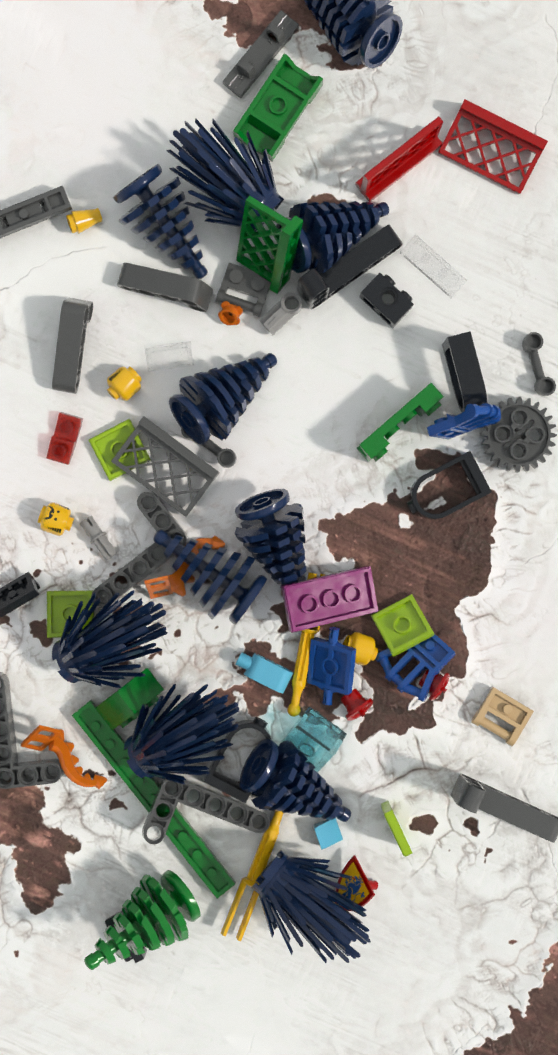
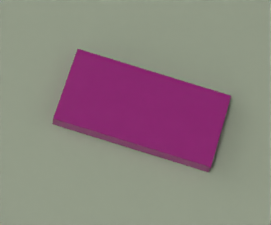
[281,565,378,633]

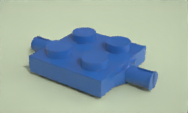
[307,627,356,705]

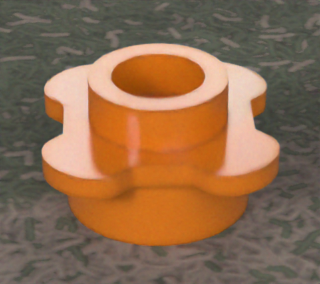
[218,301,243,325]

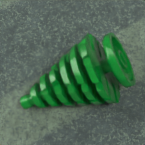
[84,870,201,970]

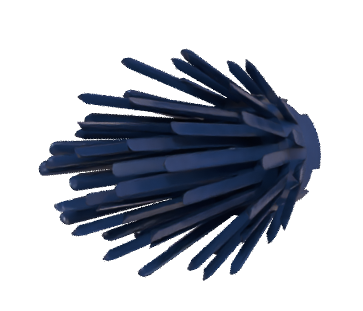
[166,118,284,232]
[52,590,168,688]
[124,684,239,784]
[251,850,371,963]

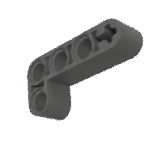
[117,263,213,312]
[52,297,93,394]

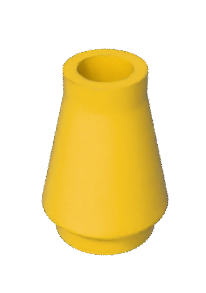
[66,208,102,234]

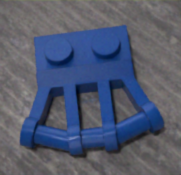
[427,403,501,439]
[375,634,456,702]

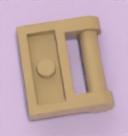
[471,686,534,746]

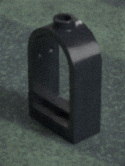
[442,331,487,412]
[406,451,492,519]
[204,717,271,803]

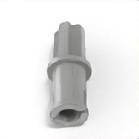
[80,516,116,560]

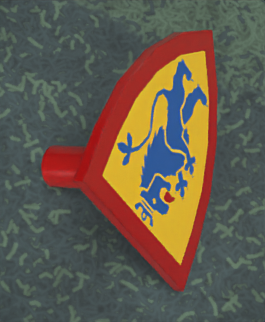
[335,855,378,911]

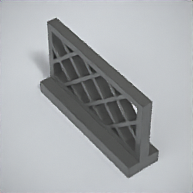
[111,416,220,517]

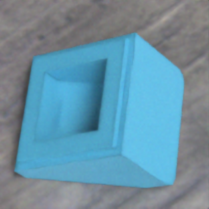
[313,818,343,850]

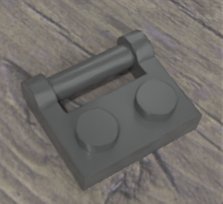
[215,263,271,317]

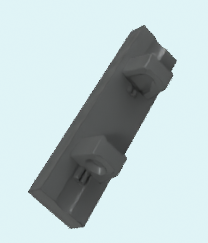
[223,10,299,98]
[0,185,72,238]

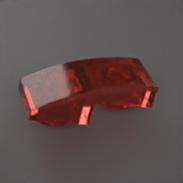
[46,412,83,465]

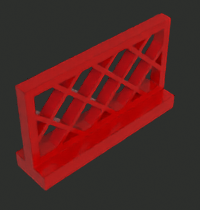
[438,99,548,194]
[355,116,443,202]

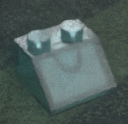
[278,706,347,772]

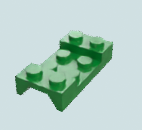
[233,53,323,161]
[356,383,444,462]

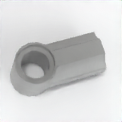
[259,292,302,335]

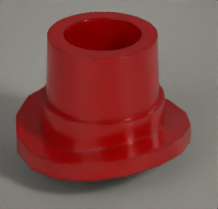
[418,670,450,701]
[341,689,373,721]

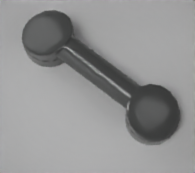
[522,332,556,396]
[181,428,237,468]

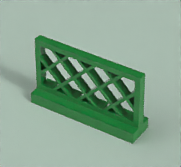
[236,196,303,294]

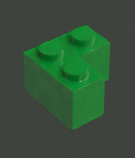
[95,668,164,730]

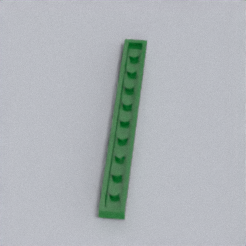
[72,700,236,899]

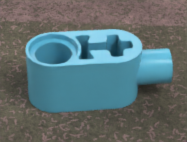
[235,652,293,694]

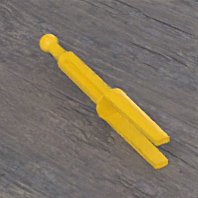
[287,572,325,717]
[221,811,284,941]

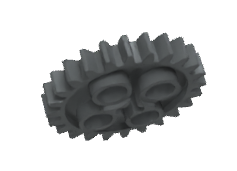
[480,397,557,473]

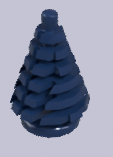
[304,0,403,69]
[113,164,208,279]
[276,201,389,273]
[169,353,277,444]
[235,489,307,590]
[153,530,267,624]
[239,738,351,822]

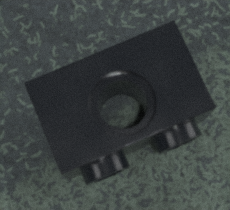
[359,273,414,328]

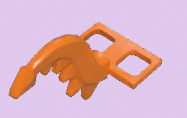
[144,536,225,599]
[21,725,107,789]

